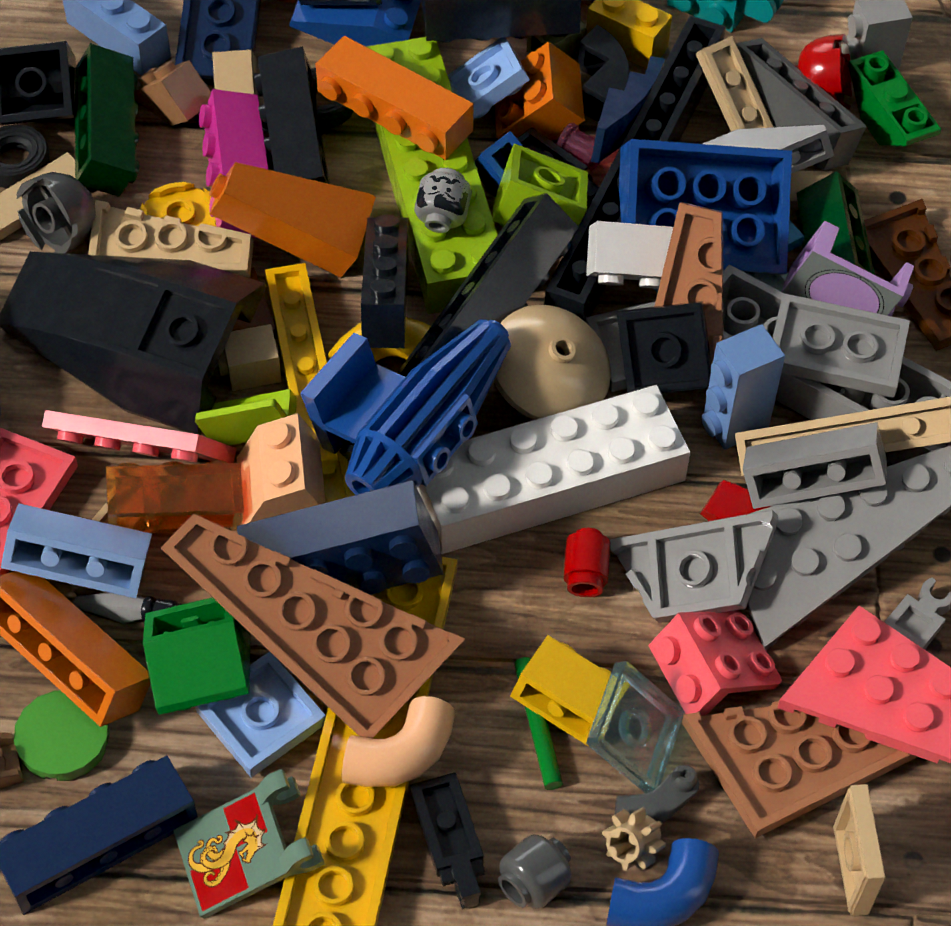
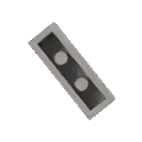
[742,422,887,509]

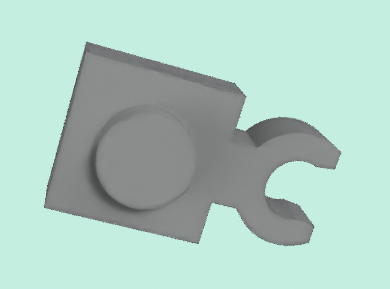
[885,578,951,649]

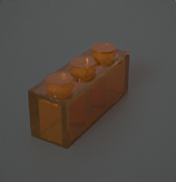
[106,460,244,533]

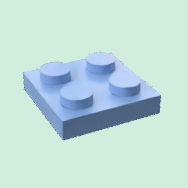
[447,37,530,119]
[195,652,326,778]

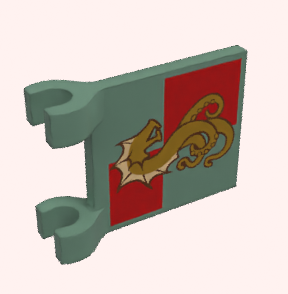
[173,769,325,919]

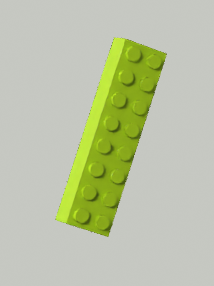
[366,37,498,314]

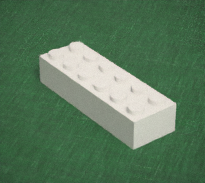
[417,385,690,554]

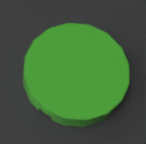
[14,690,110,781]

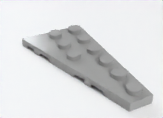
[746,445,951,650]

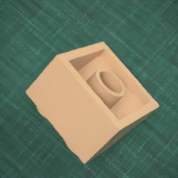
[237,413,326,525]

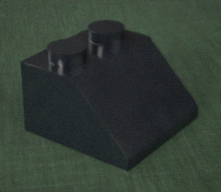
[0,41,76,126]

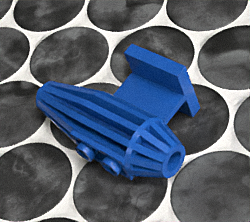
[300,319,511,495]

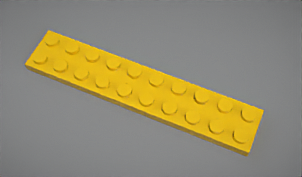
[273,556,458,926]

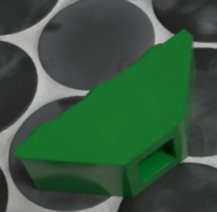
[848,50,942,146]

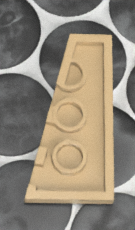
[88,200,254,278]

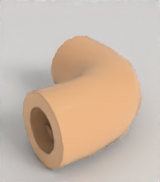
[342,696,456,787]

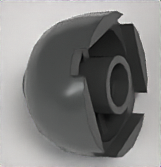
[16,172,96,253]

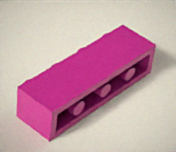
[199,89,268,239]

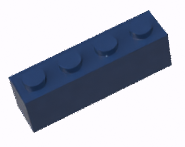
[0,755,198,915]

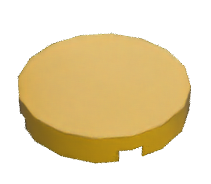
[140,182,216,226]

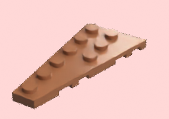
[161,514,465,739]

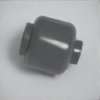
[498,834,572,909]

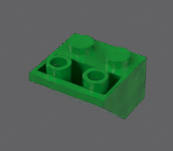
[143,598,251,715]

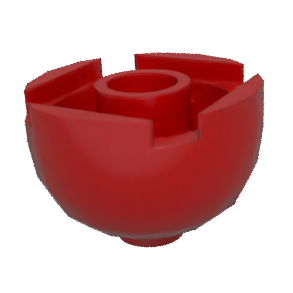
[795,34,852,111]

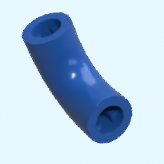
[606,838,719,926]

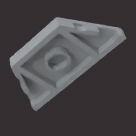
[609,510,778,623]

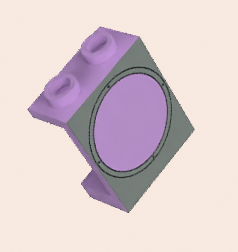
[781,221,914,316]

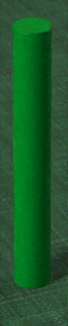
[514,657,563,790]

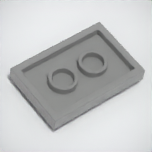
[773,293,910,398]

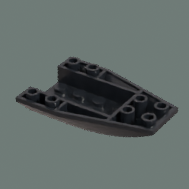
[0,251,267,435]

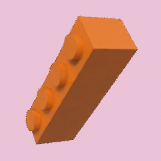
[315,36,474,160]
[0,571,151,727]

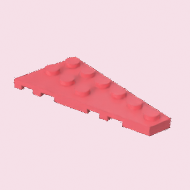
[777,605,951,764]

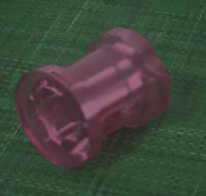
[557,122,600,171]

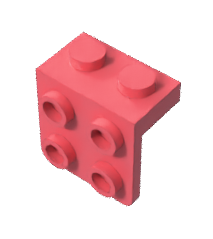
[648,610,782,716]

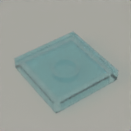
[586,661,685,793]

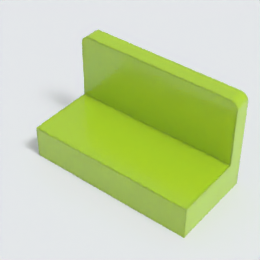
[195,389,297,446]

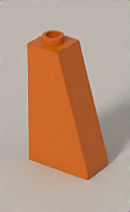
[209,162,376,278]

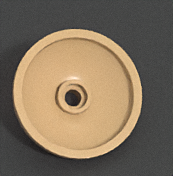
[494,305,611,420]

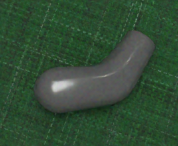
[615,765,699,823]

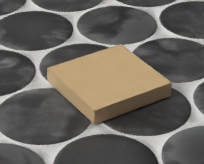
[833,784,885,916]

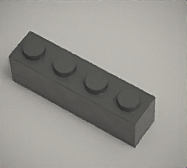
[736,38,867,171]

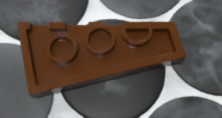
[864,198,951,351]

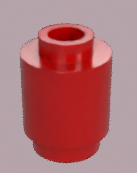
[563,528,611,597]

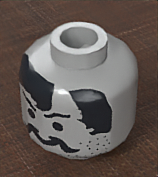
[414,168,472,233]

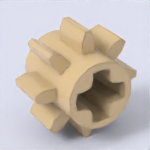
[602,807,666,871]

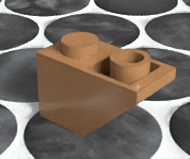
[134,60,211,126]

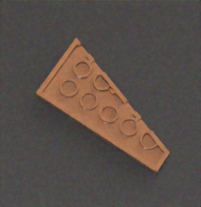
[682,701,917,839]

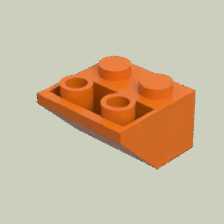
[494,41,585,140]

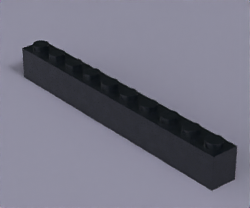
[544,16,726,322]

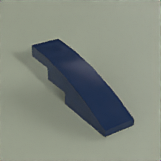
[591,56,665,163]

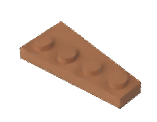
[654,202,723,364]

